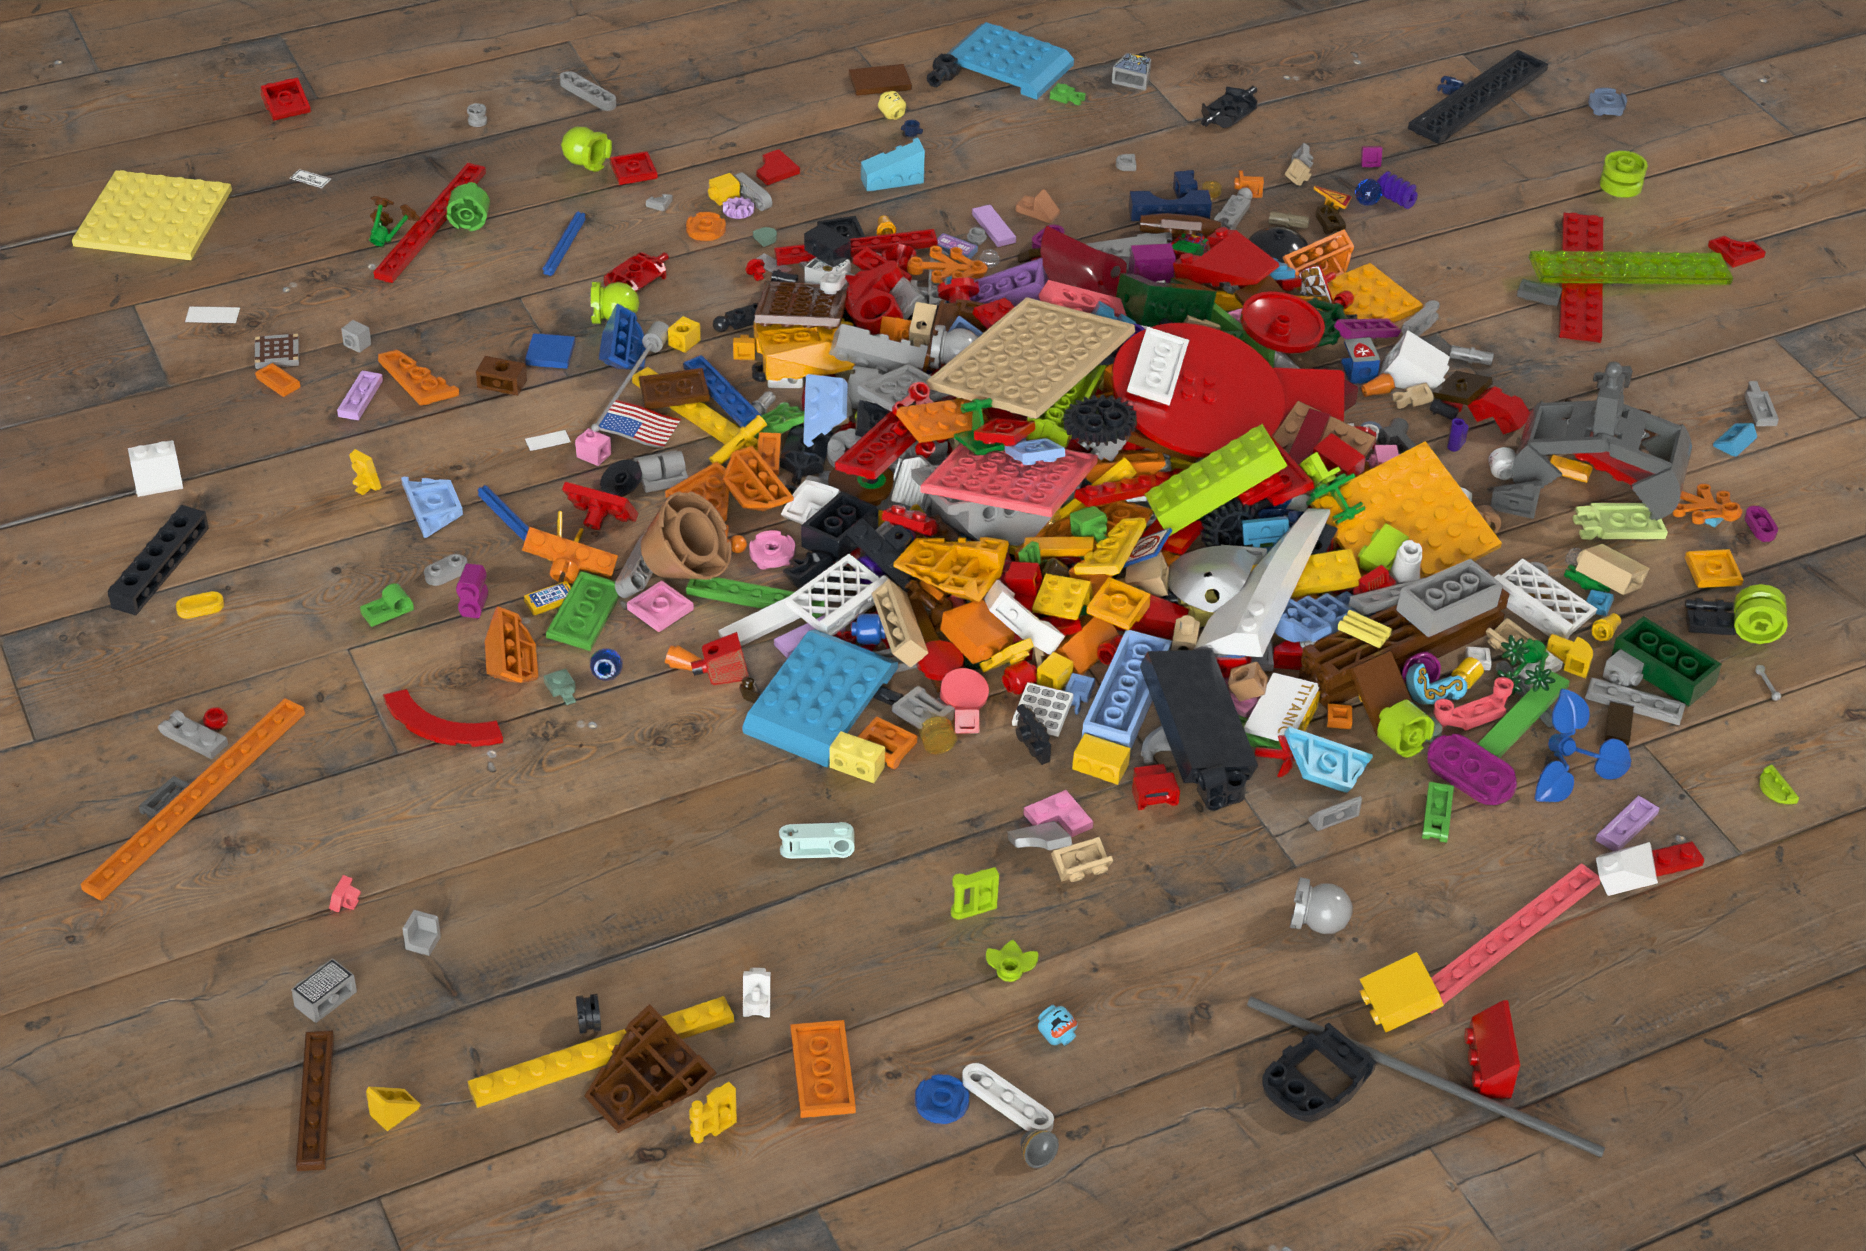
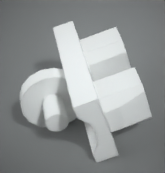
[743,968,771,1017]

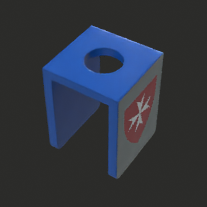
[1341,337,1380,384]

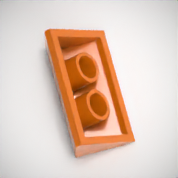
[1043,615,1119,675]

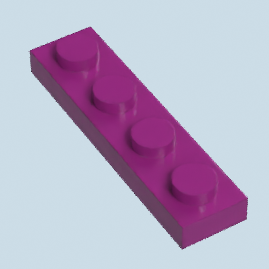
[1334,318,1402,339]

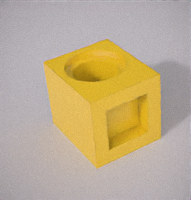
[668,316,701,353]

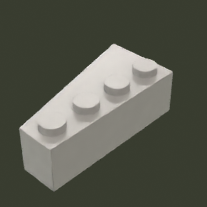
[1086,233,1167,276]
[829,324,928,374]

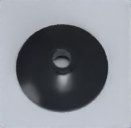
[600,459,642,497]

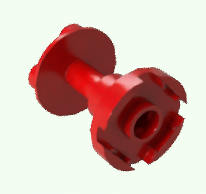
[937,278,980,303]

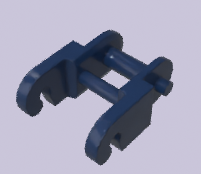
[1437,76,1464,95]

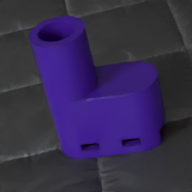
[1447,418,1469,452]

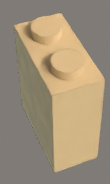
[1576,544,1650,595]

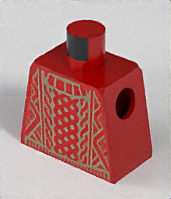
[690,632,749,685]

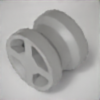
[467,103,487,127]

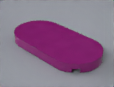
[1427,734,1517,805]

